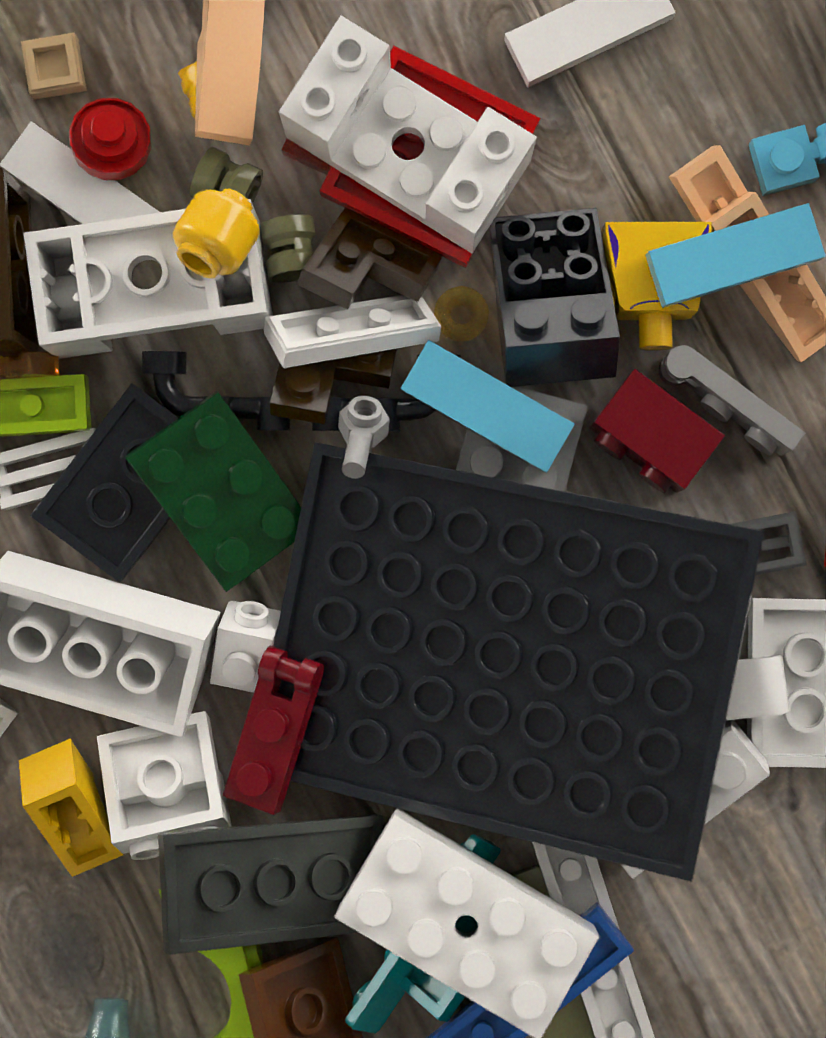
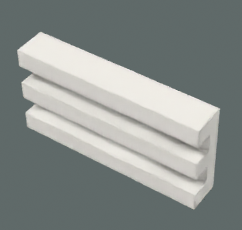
[0,428,96,510]

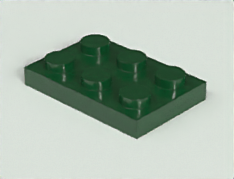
[125,391,301,592]

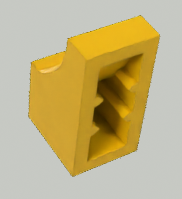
[19,738,123,877]

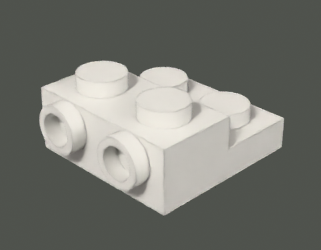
[97,711,232,860]

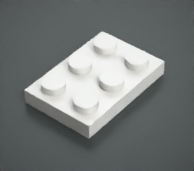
[747,598,826,768]

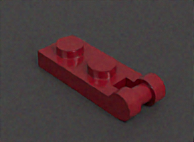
[222,646,324,815]

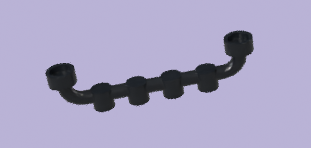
[142,351,461,432]

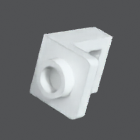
[210,601,281,693]

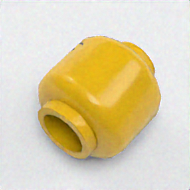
[172,188,260,279]

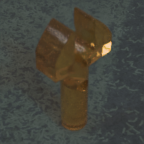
[0,352,59,378]

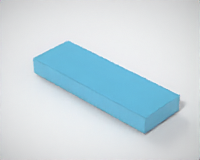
[645,203,826,308]
[400,340,575,473]

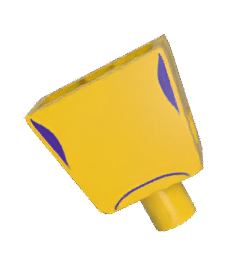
[601,222,712,351]

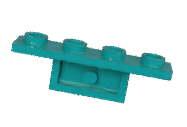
[345,834,501,1034]

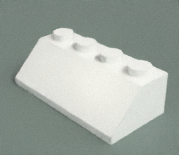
[0,551,221,737]

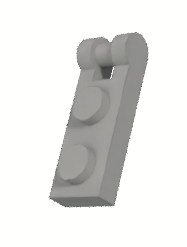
[659,345,806,456]

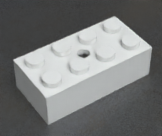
[335,808,599,1038]

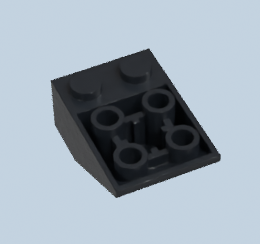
[489,208,620,387]

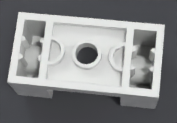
[279,16,537,253]
[23,199,273,359]

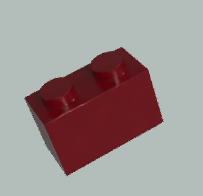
[589,369,725,493]

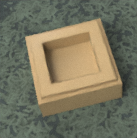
[21,32,87,100]

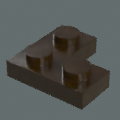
[297,207,443,310]
[270,348,397,425]

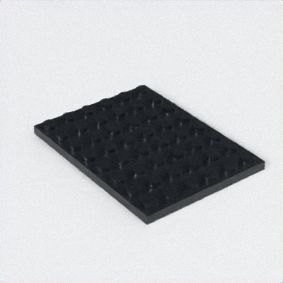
[274,442,765,882]

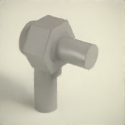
[338,396,390,478]

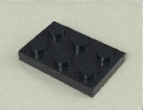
[30,383,178,583]

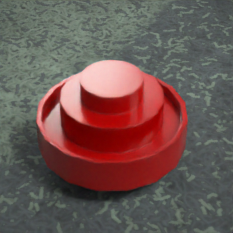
[69,98,151,180]

